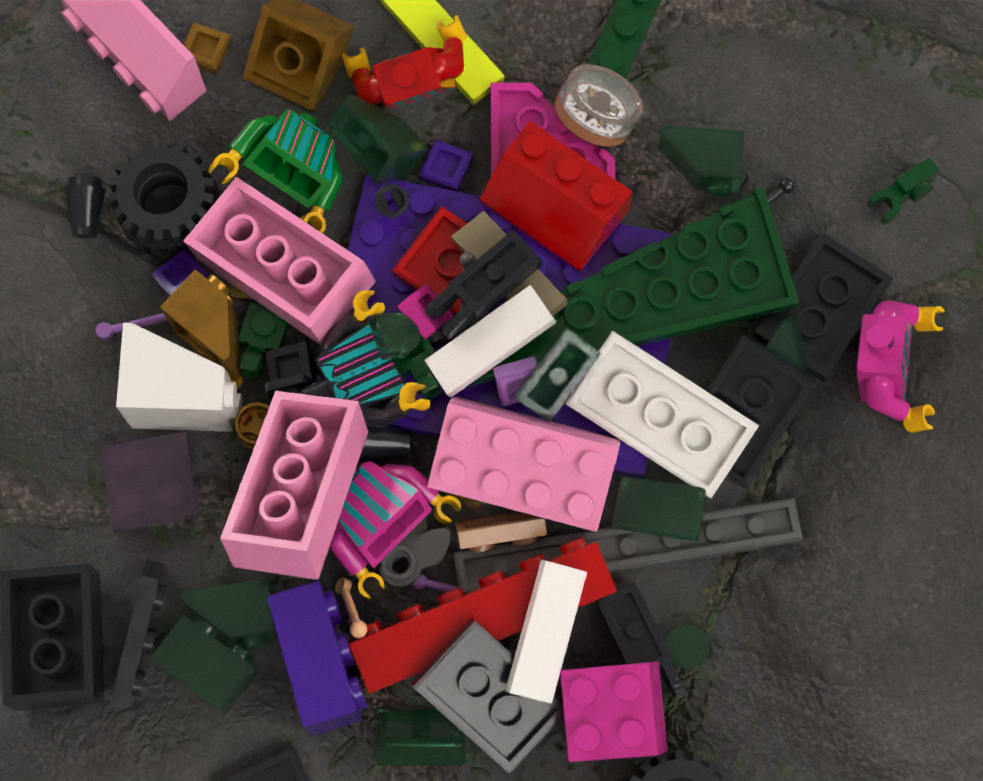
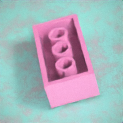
[184,177,376,345]
[220,391,368,580]
[427,396,621,532]

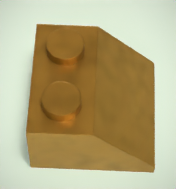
[242,0,355,111]
[160,269,241,382]

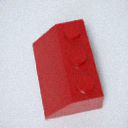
[479,121,633,273]

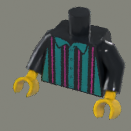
[299,290,430,428]

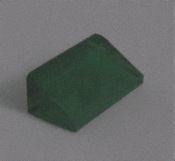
[514,327,602,422]
[612,476,707,542]
[376,710,466,766]

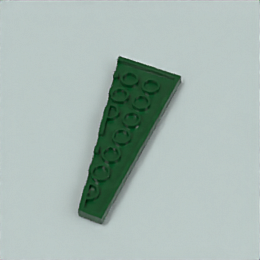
[467,188,799,387]

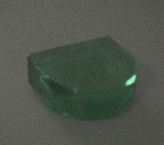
[369,313,420,360]

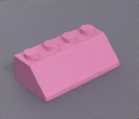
[61,0,206,121]

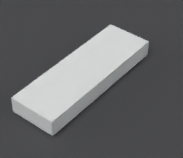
[425,285,557,397]
[505,560,587,704]

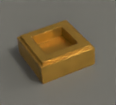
[184,22,233,75]

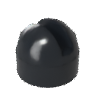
[374,184,409,218]

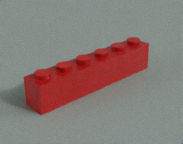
[349,537,617,694]

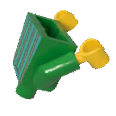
[209,109,343,233]

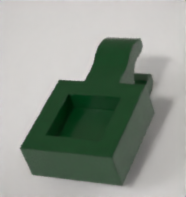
[867,157,939,225]
[238,302,290,380]
[382,322,443,400]

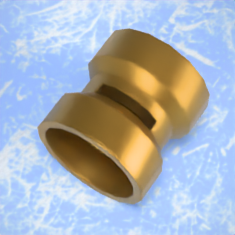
[235,402,269,452]

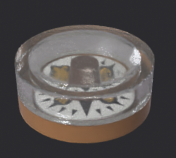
[555,64,643,147]

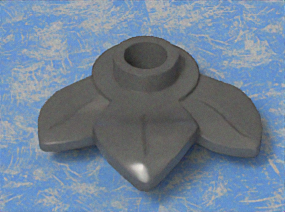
[379,518,451,587]

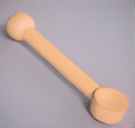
[335,577,367,638]

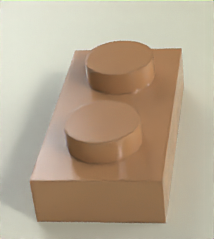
[456,511,547,552]

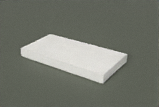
[565,331,759,498]

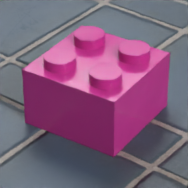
[560,661,668,762]

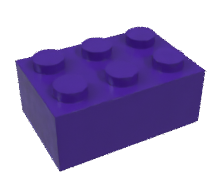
[267,581,367,736]

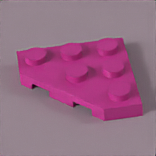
[491,83,616,180]

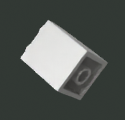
[116,323,242,432]

